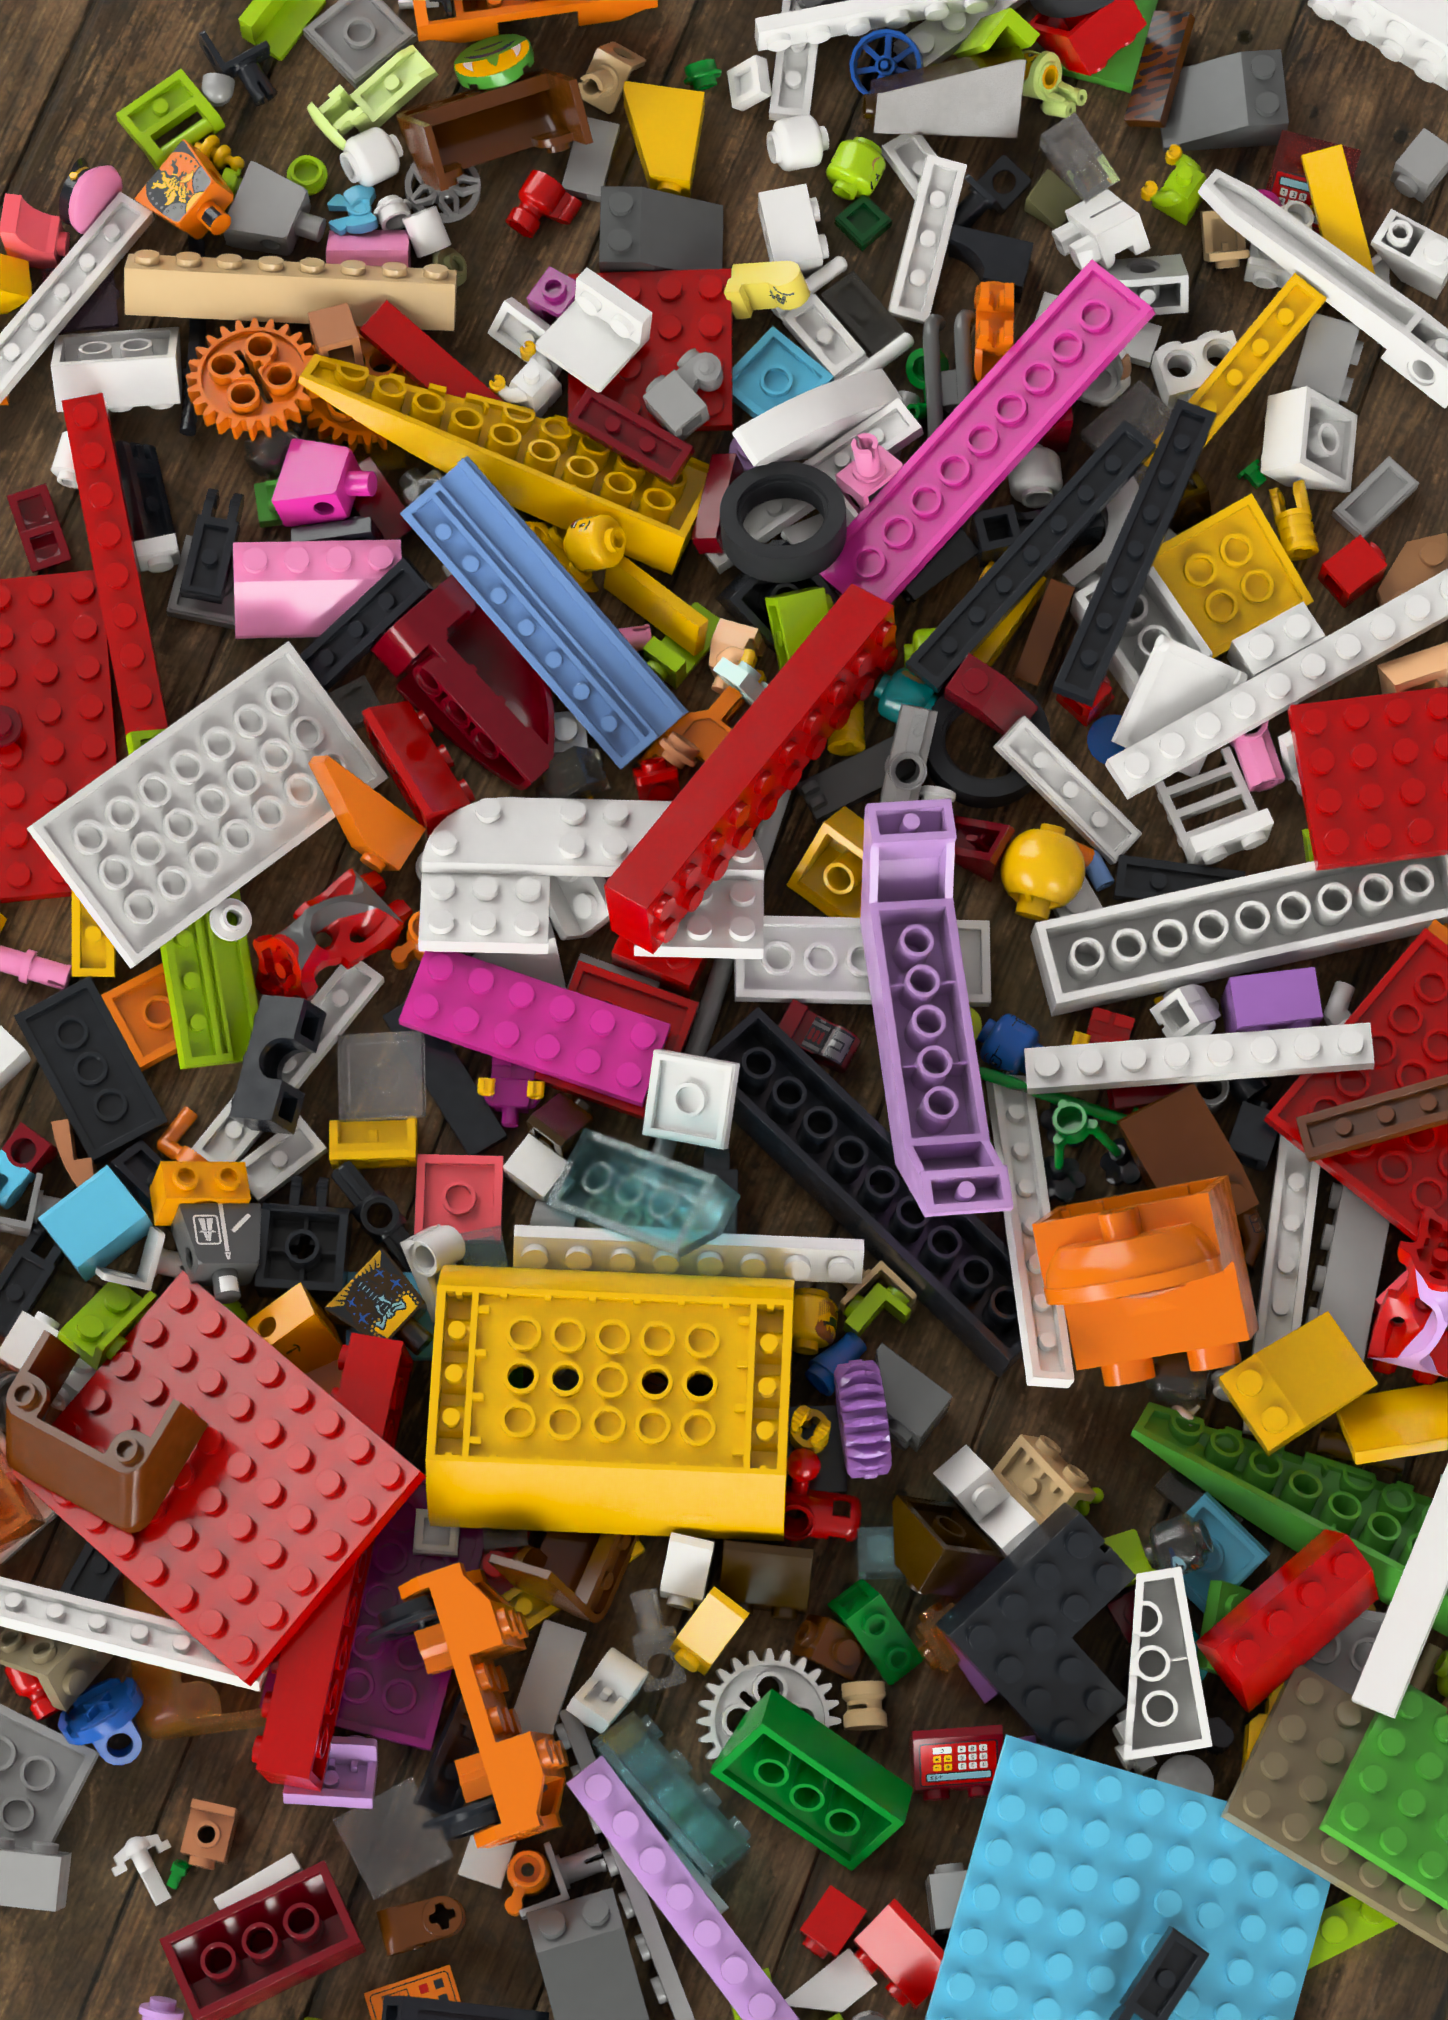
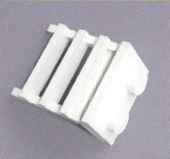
[1155,746,1274,866]

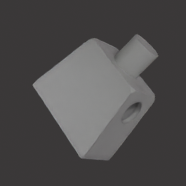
[223,161,326,256]

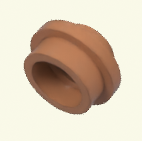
[659,731,700,769]

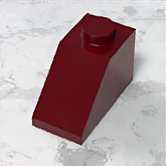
[944,653,1038,735]

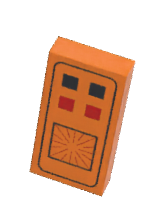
[364,1965,462,2020]

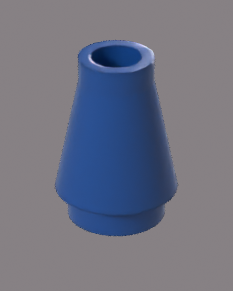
[805,1332,867,1396]

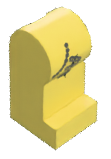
[724,261,810,319]

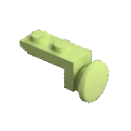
[307,44,439,150]

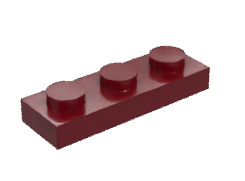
[567,387,695,486]

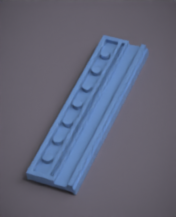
[400,456,689,770]

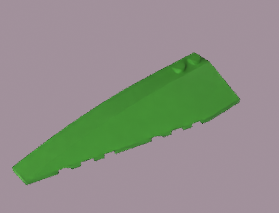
[1131,1402,1448,1637]

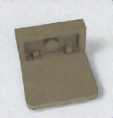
[0,1628,114,1712]

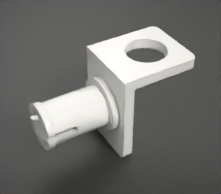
[95,1226,185,1291]

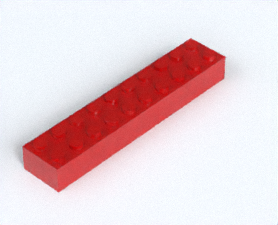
[604,583,898,954]
[252,1332,414,1792]

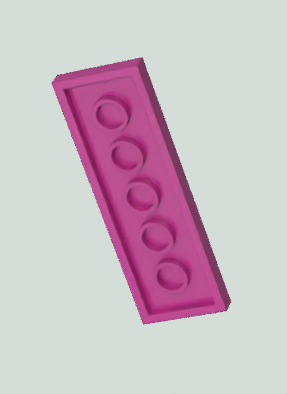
[399,951,671,1107]

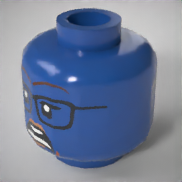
[977,1013,1043,1075]

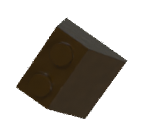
[892,1495,1005,1599]
[720,1540,813,1621]

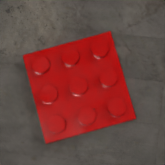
[534,960,699,1120]

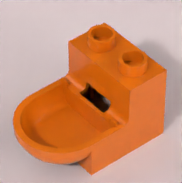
[1032,1175,1259,1387]

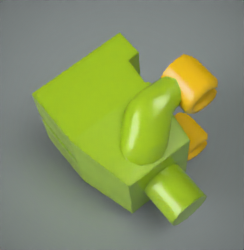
[1141,144,1207,226]

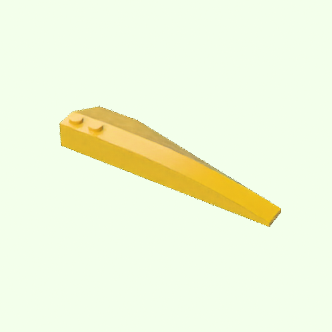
[298,354,710,575]

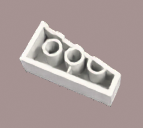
[1123,1567,1212,1761]

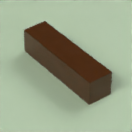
[1013,578,1077,686]

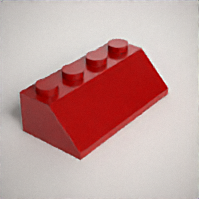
[1195,1529,1379,1712]

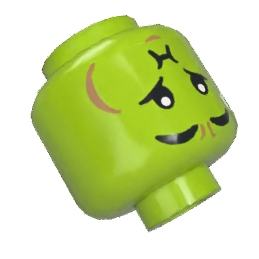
[826,137,886,200]

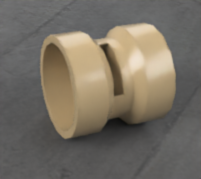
[841,1681,887,1731]

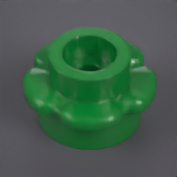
[683,59,722,91]

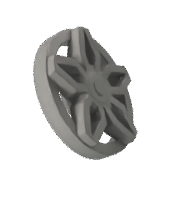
[405,162,481,223]

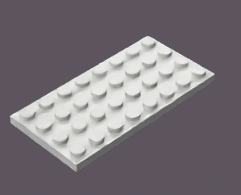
[27,641,389,969]

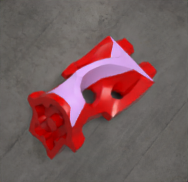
[1367,1206,1448,1385]

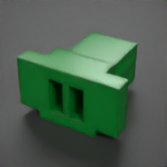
[1237,459,1267,489]
[166,1859,192,1890]

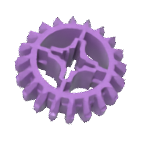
[834,1359,892,1479]

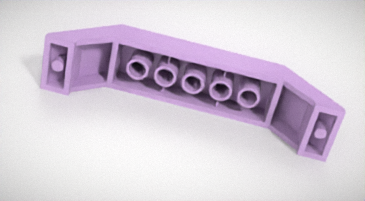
[860,799,1013,1217]

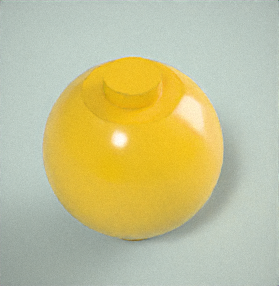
[1000,823,1086,921]

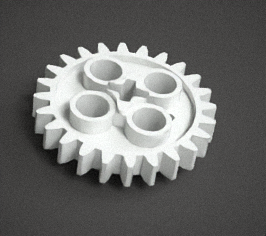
[696,1648,841,1759]

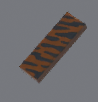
[1124,11,1195,128]

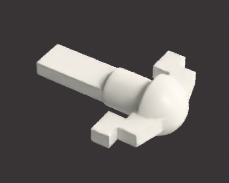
[111,1834,171,1906]

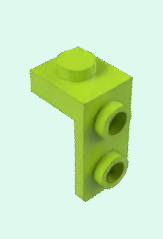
[643,602,720,689]

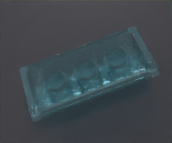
[546,1128,741,1257]
[592,1711,752,1886]

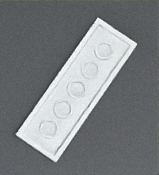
[734,916,991,1007]

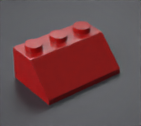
[362,701,476,838]

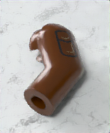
[1237,1207,1267,1269]

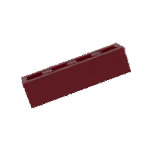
[691,453,744,554]

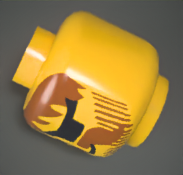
[792,1288,838,1355]

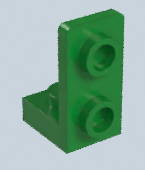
[827,1578,923,1685]

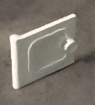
[1111,635,1247,778]

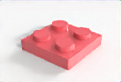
[414,1154,504,1244]

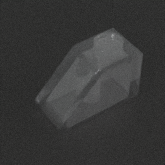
[1040,112,1120,204]

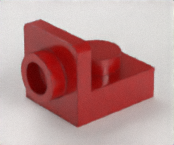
[632,757,681,801]

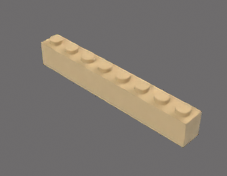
[124,250,457,331]

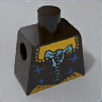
[325,1248,434,1356]

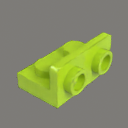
[57,1282,158,1371]

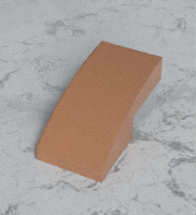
[51,1119,97,1187]

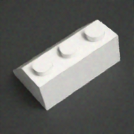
[51,327,182,412]

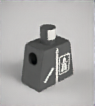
[171,1203,261,1304]

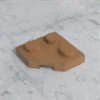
[1376,533,1448,607]

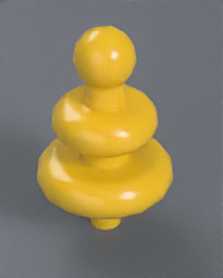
[194,135,245,171]

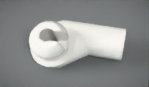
[1323,981,1355,1026]

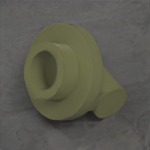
[432,247,467,287]

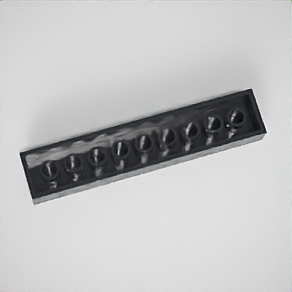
[703,1007,1023,1378]

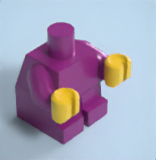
[477,1056,545,1128]

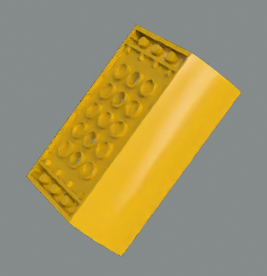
[425,1265,795,1541]

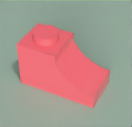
[0,193,70,270]

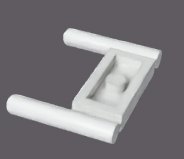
[771,256,914,381]

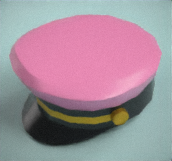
[59,158,123,234]

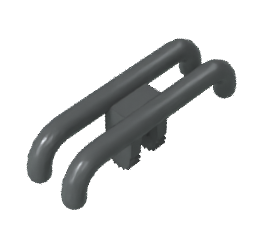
[923,309,976,438]

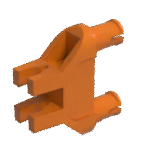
[973,281,1014,386]
[637,685,745,766]

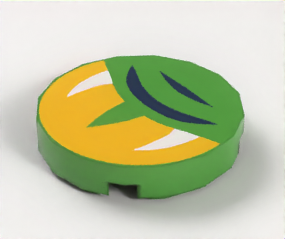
[454,34,534,90]

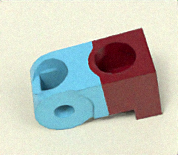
[0,1122,58,1209]

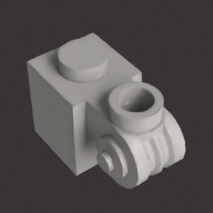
[643,348,723,441]

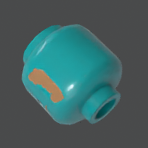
[874,667,939,724]

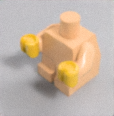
[709,618,767,694]

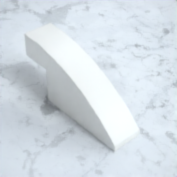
[732,368,904,467]

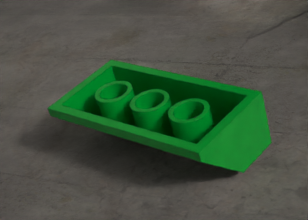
[710,1689,913,1871]

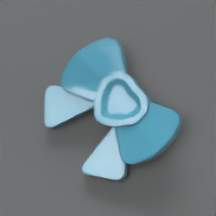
[327,185,379,236]

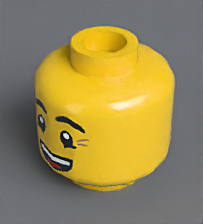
[563,515,626,572]

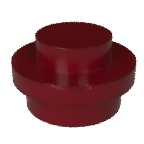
[0,705,22,747]

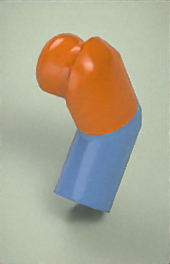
[1074,840,1115,891]

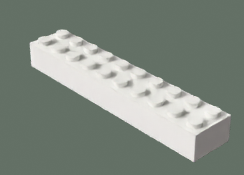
[1030,855,1448,1017]

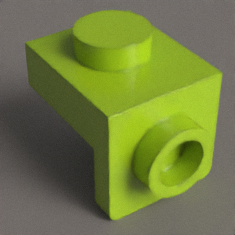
[843,1283,911,1337]

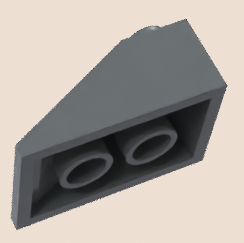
[1160,49,1289,152]
[599,186,723,273]
[526,1888,649,2020]

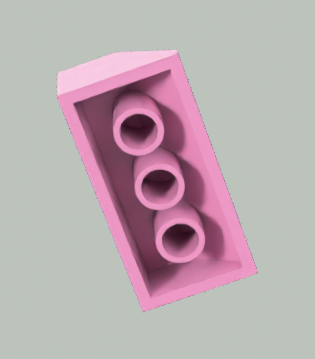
[233,540,402,639]

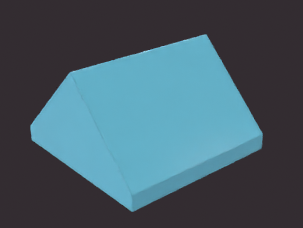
[38,1165,153,1281]

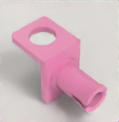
[835,433,903,514]

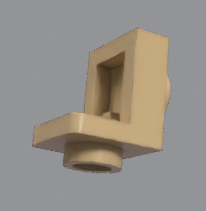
[1200,210,1250,269]

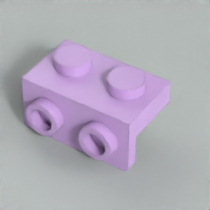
[283,1735,378,1809]

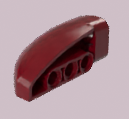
[371,574,555,791]

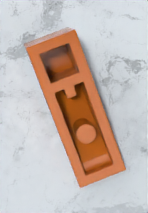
[308,755,426,873]

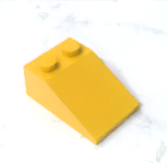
[1219,1311,1378,1456]

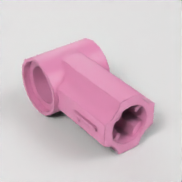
[1229,720,1285,792]

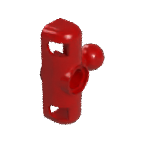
[784,1448,862,1542]

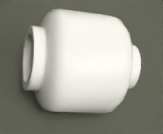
[766,114,829,172]
[340,127,403,187]
[1008,444,1063,508]

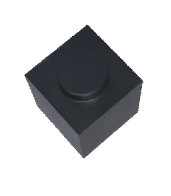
[1228,1100,1278,1172]

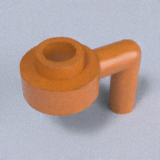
[156,1106,209,1162]

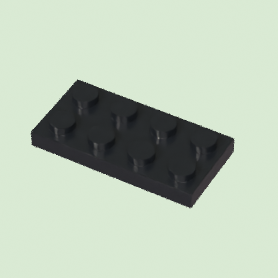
[14,976,170,1164]

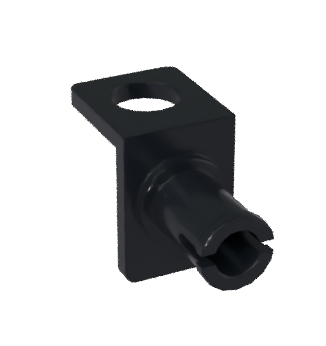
[199,30,278,106]
[952,155,1032,228]

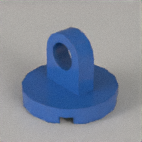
[58,1677,144,1765]

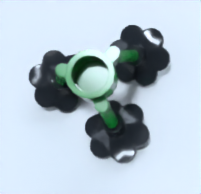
[1040,1097,1142,1202]

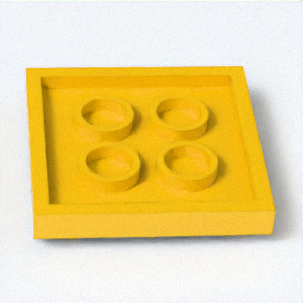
[1153,493,1314,659]

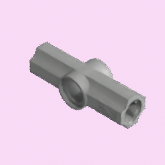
[879,703,938,803]

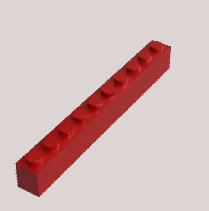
[61,393,170,735]

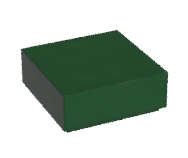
[834,195,892,251]

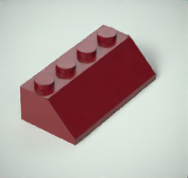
[159,1860,367,2020]

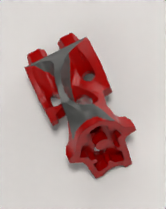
[253,868,413,1001]

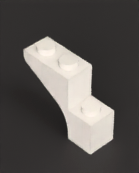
[933,1445,1039,1558]

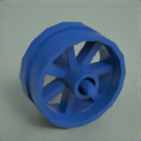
[849,29,924,95]

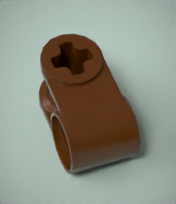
[376,1896,466,1957]

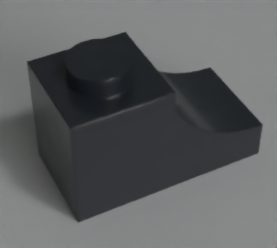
[948,225,1034,303]

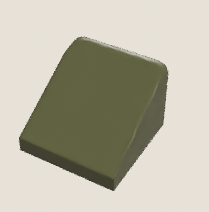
[1024,169,1081,229]

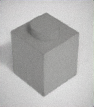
[1390,128,1448,203]

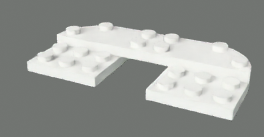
[418,797,764,959]

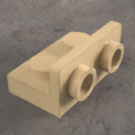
[993,1434,1097,1525]

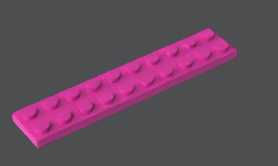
[819,259,1155,604]

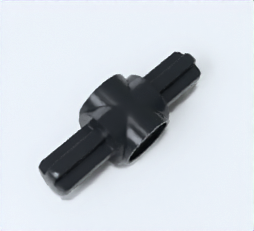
[331,1161,411,1272]

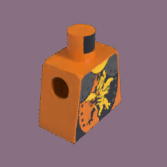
[134,139,234,240]

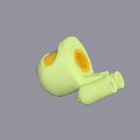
[1022,50,1087,119]

